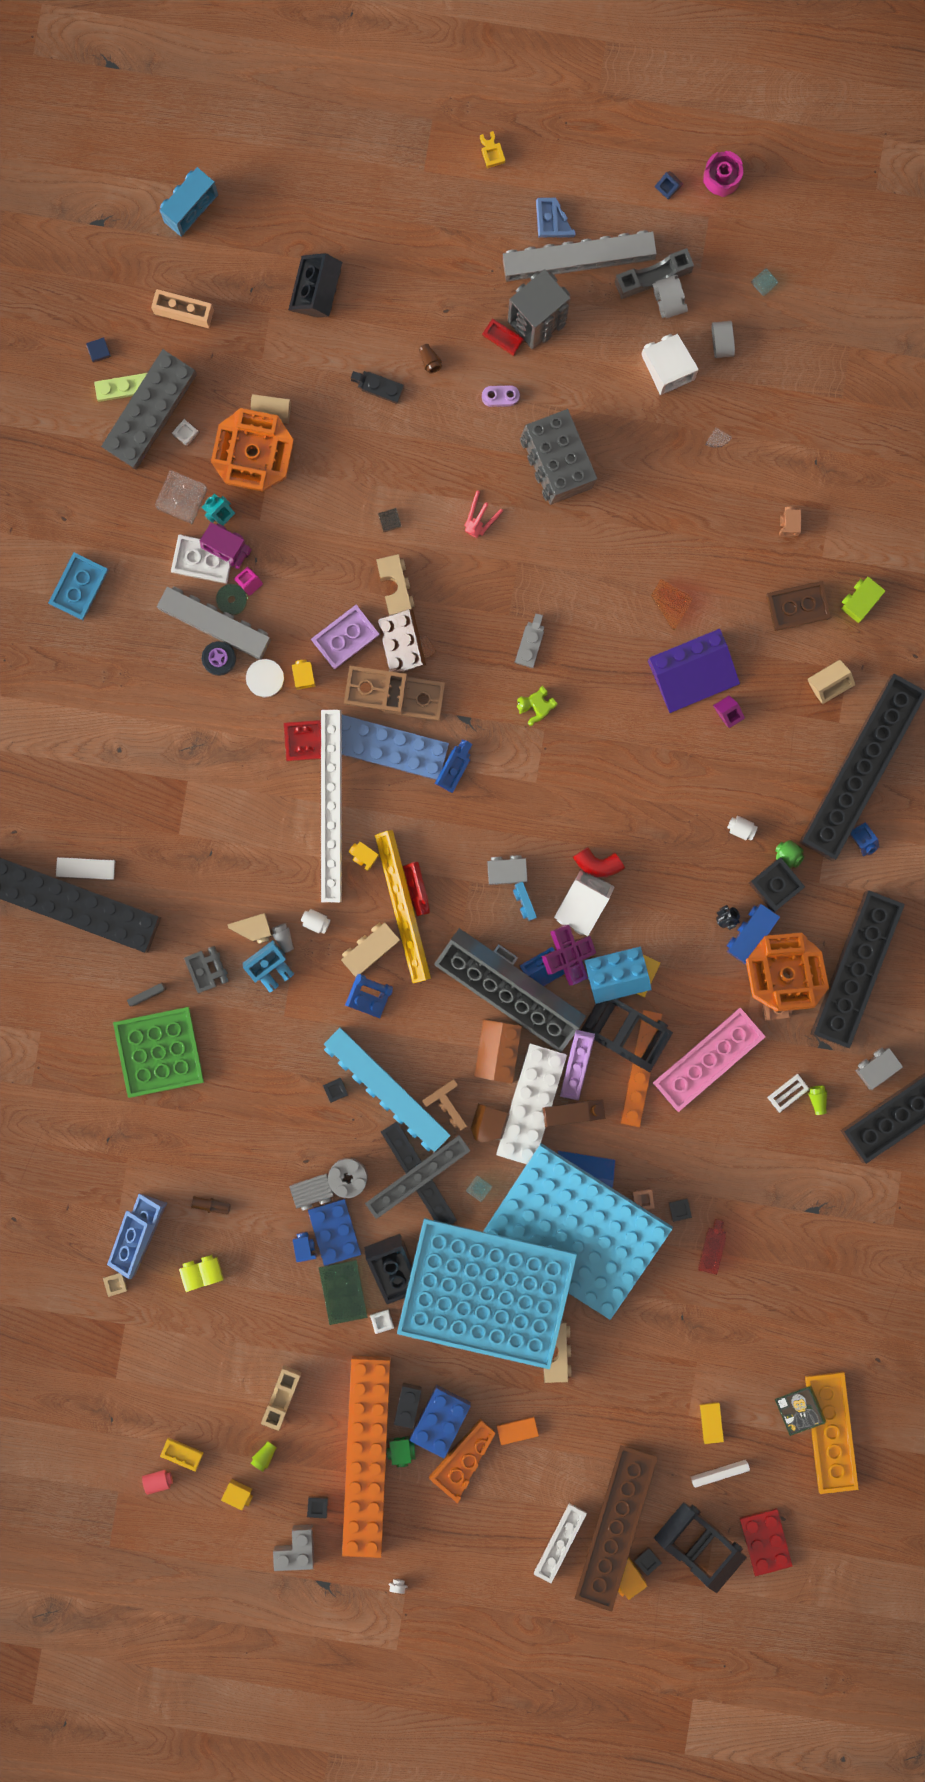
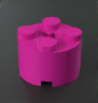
[703,151,743,197]

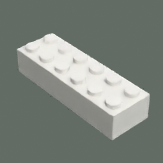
[496,1043,567,1164]

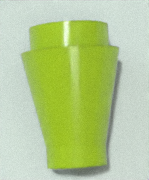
[808,1085,827,1115]
[251,1441,277,1472]

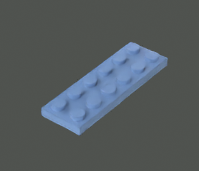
[342,715,449,780]

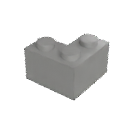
[273,1525,314,1571]

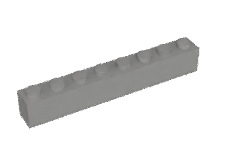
[503,230,657,282]

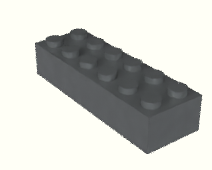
[101,349,197,470]

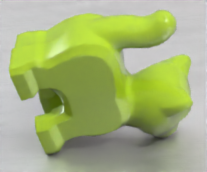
[517,686,558,726]

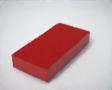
[482,318,524,356]

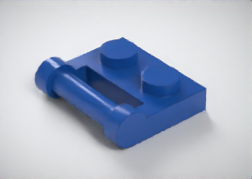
[345,974,393,1018]

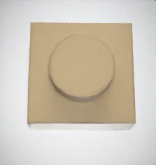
[103,1273,128,1297]

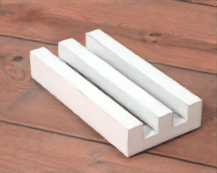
[767,1074,809,1113]

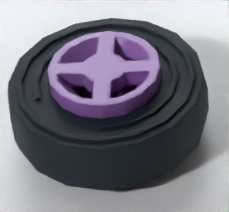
[201,641,236,676]

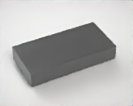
[127,983,166,1007]

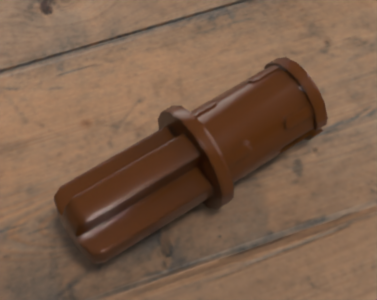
[191,1196,231,1215]

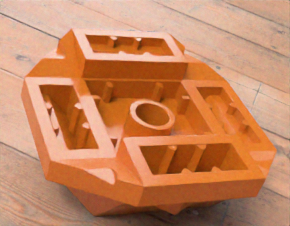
[211,408,294,491]
[746,933,829,1011]

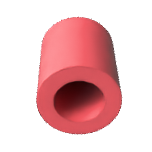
[142,1470,173,1495]

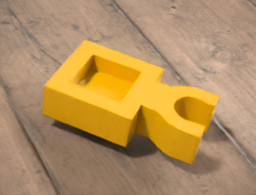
[480,131,505,169]

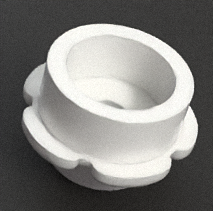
[389,1579,408,1594]

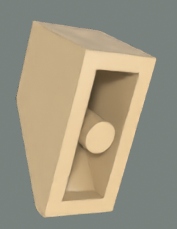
[227,913,272,944]

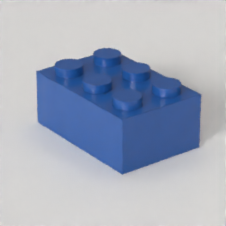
[410,1385,471,1458]

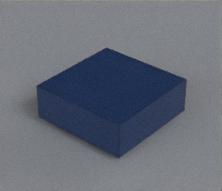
[86,337,111,363]

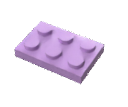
[311,605,380,670]

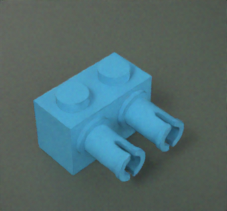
[243,940,294,993]

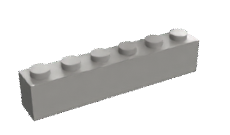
[157,586,271,660]

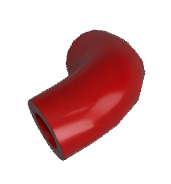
[573,847,625,878]

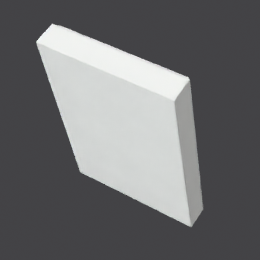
[171,535,231,584]

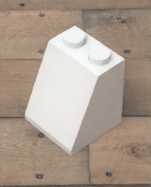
[642,334,698,395]
[554,869,614,936]

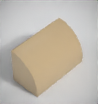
[250,394,291,424]
[808,660,855,704]

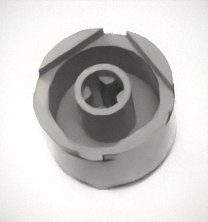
[652,274,688,319]
[328,1158,368,1198]

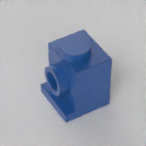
[292,1232,317,1262]

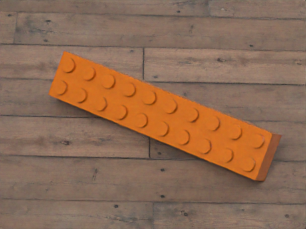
[342,1356,391,1558]

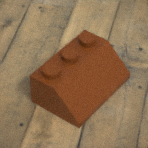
[474,1020,522,1083]

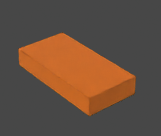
[497,1416,539,1445]

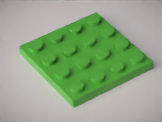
[113,1007,204,1098]

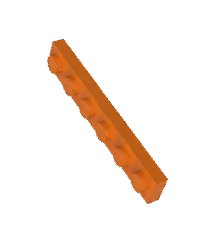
[620,1010,662,1127]

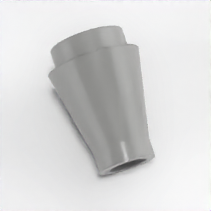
[271,923,294,953]

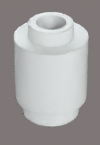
[727,816,758,840]
[301,909,331,934]

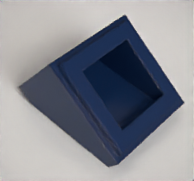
[654,171,683,199]

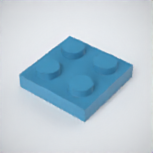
[513,882,537,922]

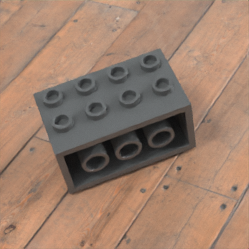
[508,269,570,350]
[520,409,597,505]

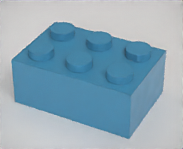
[159,167,218,237]
[584,946,652,1004]

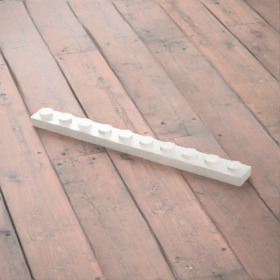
[321,710,342,902]

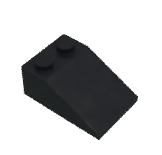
[364,1234,413,1305]

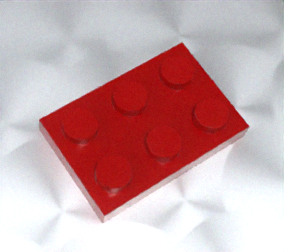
[739,1508,793,1577]

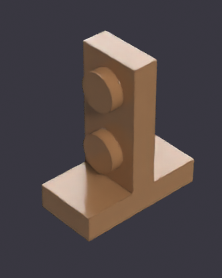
[422,1079,467,1131]

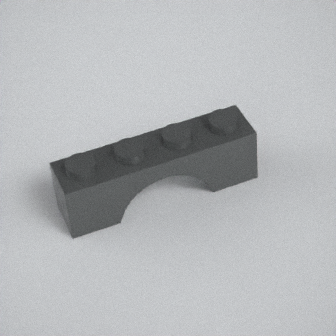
[615,248,694,300]

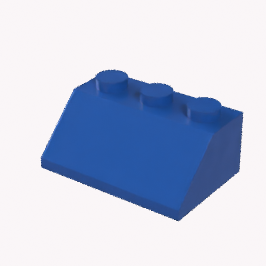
[558,1150,615,1188]

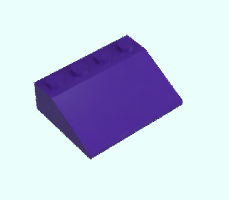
[648,629,740,713]

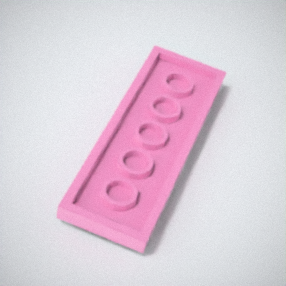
[653,1008,765,1112]

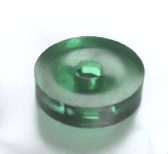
[216,584,247,615]

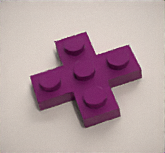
[542,924,596,986]

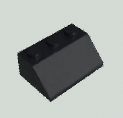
[288,253,343,317]

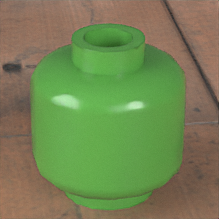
[775,840,805,869]

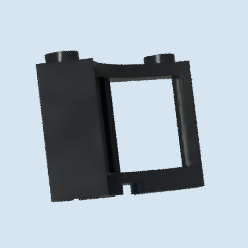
[580,998,673,1072]
[654,1502,747,1593]

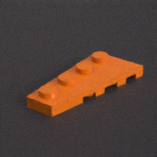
[429,1419,495,1504]

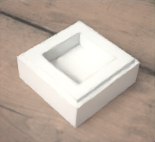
[172,419,199,447]
[370,1309,394,1334]

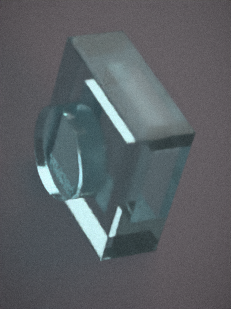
[751,268,778,296]
[466,1175,493,1202]

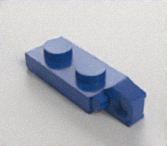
[434,739,473,793]

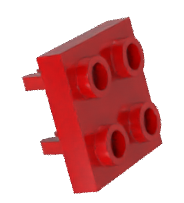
[284,720,321,762]

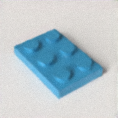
[48,552,109,621]

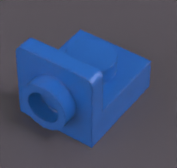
[850,822,879,857]

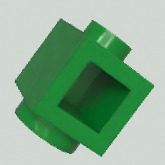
[387,1436,416,1467]

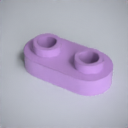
[482,386,520,407]

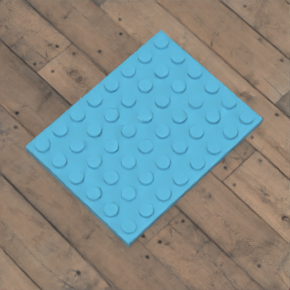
[483,1143,673,1320]
[397,1218,577,1369]

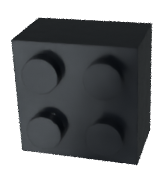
[748,857,805,912]

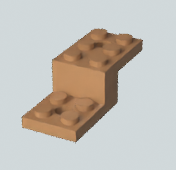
[344,665,445,721]

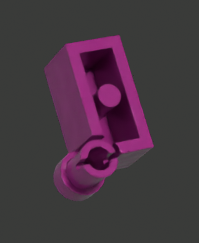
[200,522,252,569]

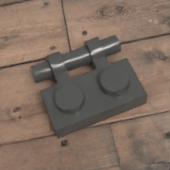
[184,946,229,994]

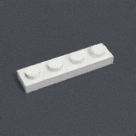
[534,1503,587,1583]

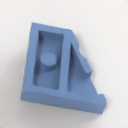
[536,198,576,238]

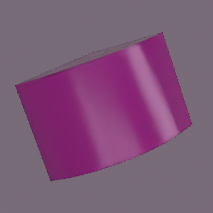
[713,696,745,728]

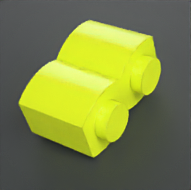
[179,1255,224,1292]

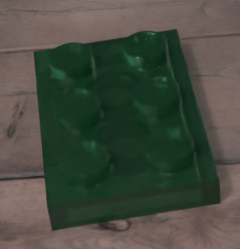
[319,1260,368,1325]

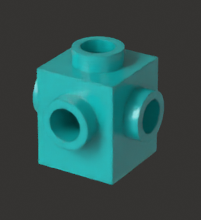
[201,494,235,526]

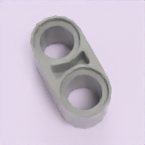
[712,321,735,358]

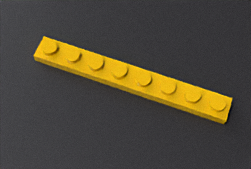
[375,830,431,983]

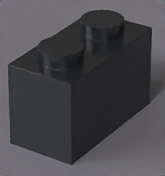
[394,1383,422,1429]

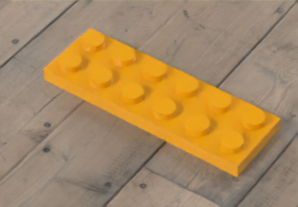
[805,1372,859,1494]

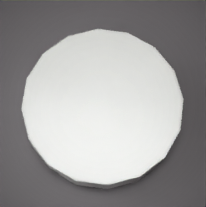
[246,659,284,698]

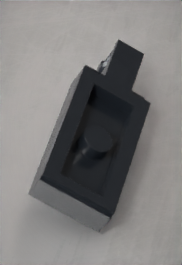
[351,371,404,404]

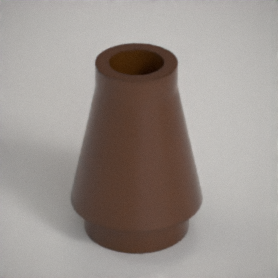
[419,344,442,374]

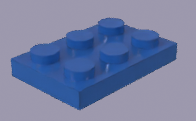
[308,1199,361,1266]

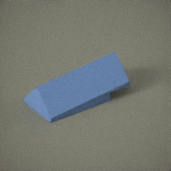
[107,1193,167,1279]

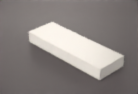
[56,857,115,880]
[691,1460,750,1488]

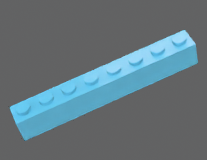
[324,1027,451,1152]

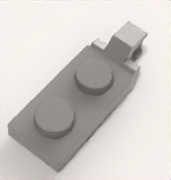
[515,614,544,668]

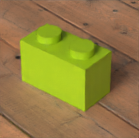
[841,577,885,623]

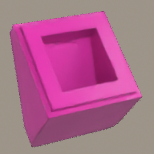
[234,566,263,596]

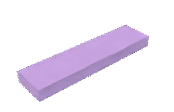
[560,1030,595,1100]

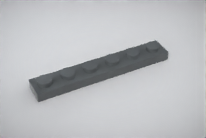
[365,1135,471,1219]

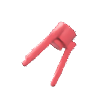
[464,491,503,538]

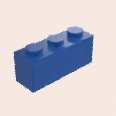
[726,904,780,965]

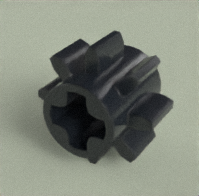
[716,905,740,930]

